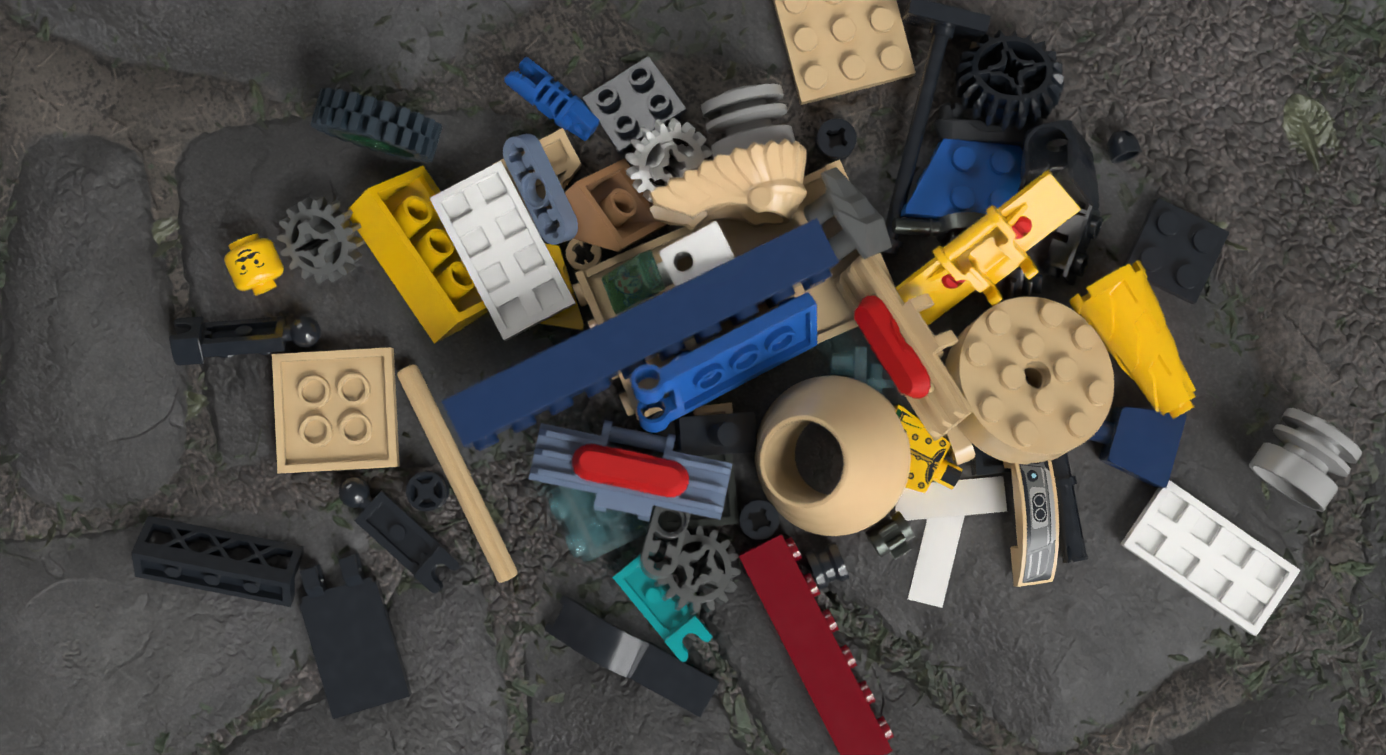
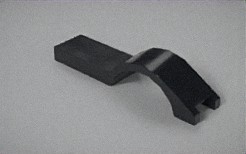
[544,595,720,718]

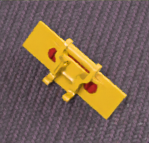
[895,170,1081,326]

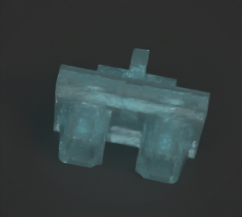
[830,346,894,394]

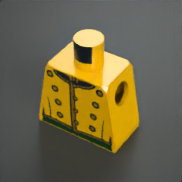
[894,405,963,493]

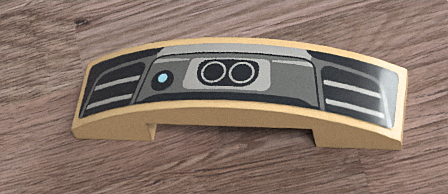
[1003,461,1059,587]

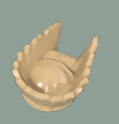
[649,139,807,230]

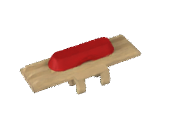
[834,255,973,441]

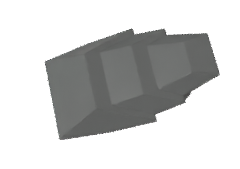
[803,167,892,261]

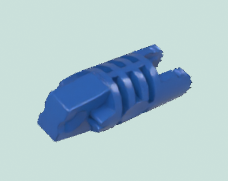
[504,57,600,141]

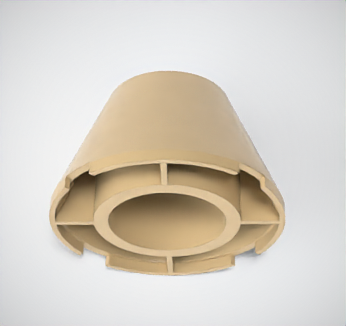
[755,376,911,536]

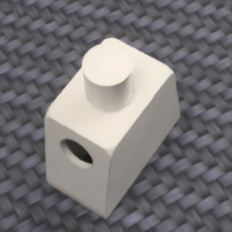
[642,221,735,294]

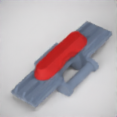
[529,420,732,521]

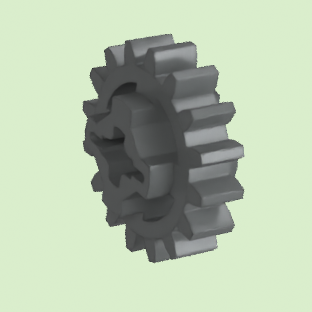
[277,195,365,284]
[653,526,741,615]

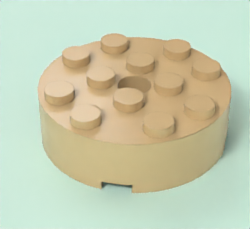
[945,297,1114,464]

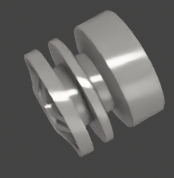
[701,84,795,159]
[1249,408,1362,512]

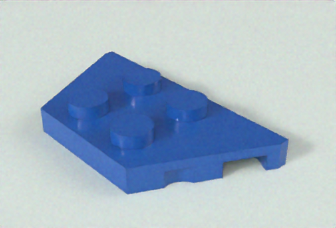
[901,138,1023,220]

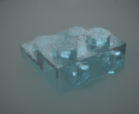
[549,486,661,563]

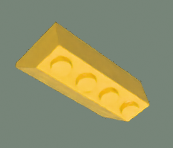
[348,166,488,344]

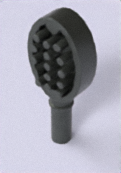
[892,212,986,246]

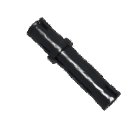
[1051,453,1089,563]

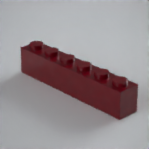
[738,533,894,755]

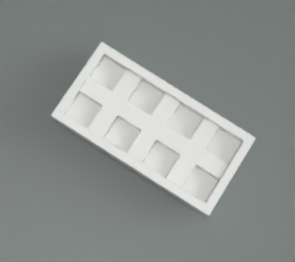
[430,161,576,341]
[1120,480,1301,636]

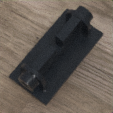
[1043,199,1103,286]

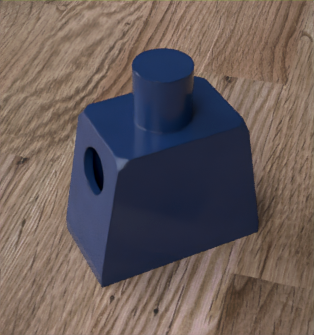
[1088,407,1187,488]

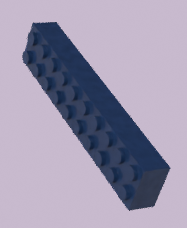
[441,218,839,452]

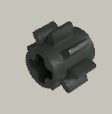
[865,511,915,560]

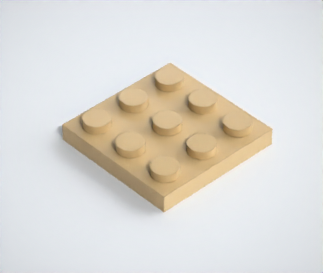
[773,0,916,105]
[272,347,400,474]

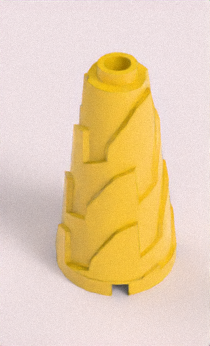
[1069,260,1196,419]

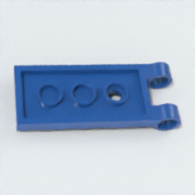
[631,292,817,433]

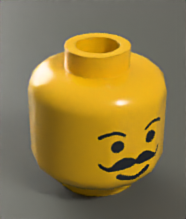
[224,234,284,296]

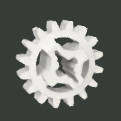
[625,118,712,203]

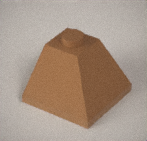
[550,158,667,252]

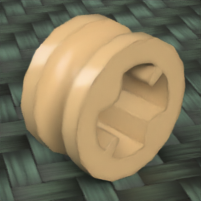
[566,239,602,271]

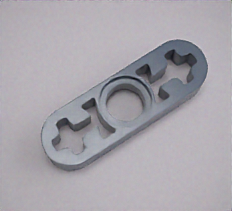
[503,134,578,245]

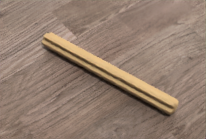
[397,365,518,583]

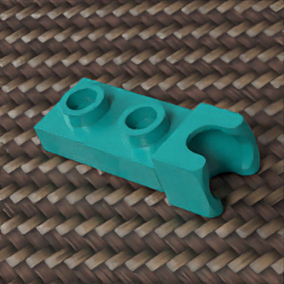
[612,554,713,662]

